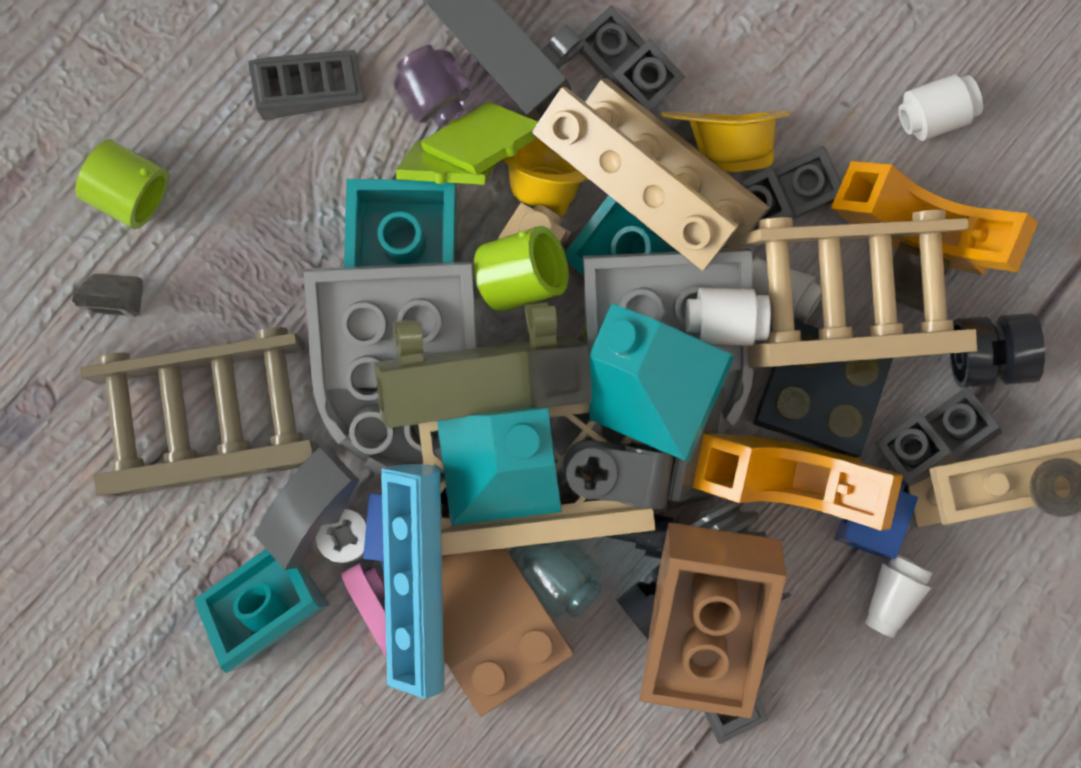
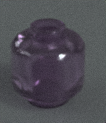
[393,45,471,128]

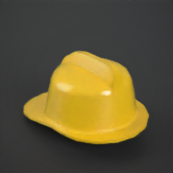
[661,110,790,172]
[503,138,589,217]

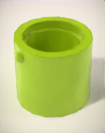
[75,139,169,230]
[473,226,569,312]

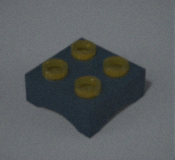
[752,320,894,458]

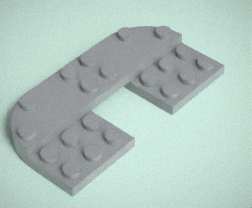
[304,248,754,483]

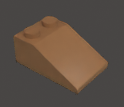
[640,523,787,719]
[442,548,574,717]

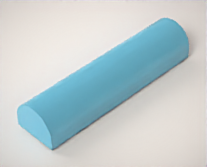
[381,464,445,699]

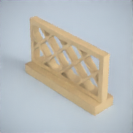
[418,400,655,556]

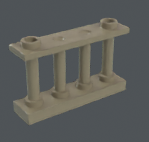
[80,327,319,498]

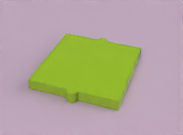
[421,101,538,176]
[396,140,495,185]

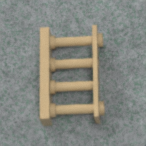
[532,78,770,271]
[739,210,977,368]
[906,438,1081,528]

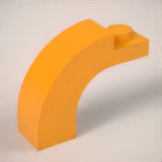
[831,161,1038,275]
[692,433,903,530]

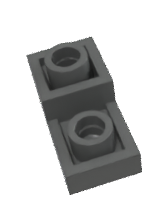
[578,5,685,111]
[739,146,842,231]
[875,388,1002,487]
[255,446,359,570]

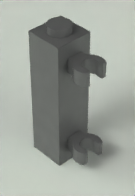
[423,0,584,121]

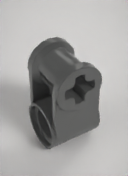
[563,440,674,509]

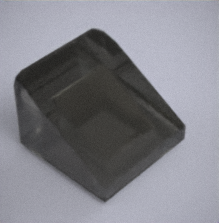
[72,274,143,317]

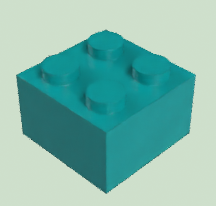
[344,179,459,267]

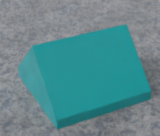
[194,549,330,673]

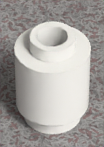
[898,74,983,141]
[686,288,770,346]

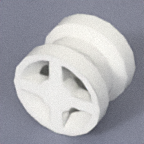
[315,509,367,563]

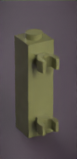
[374,301,590,428]

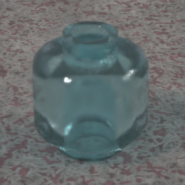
[523,540,603,618]

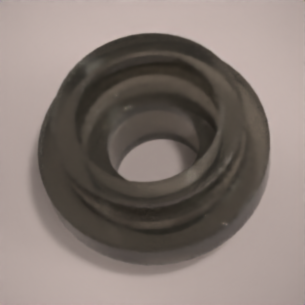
[1029,458,1081,517]

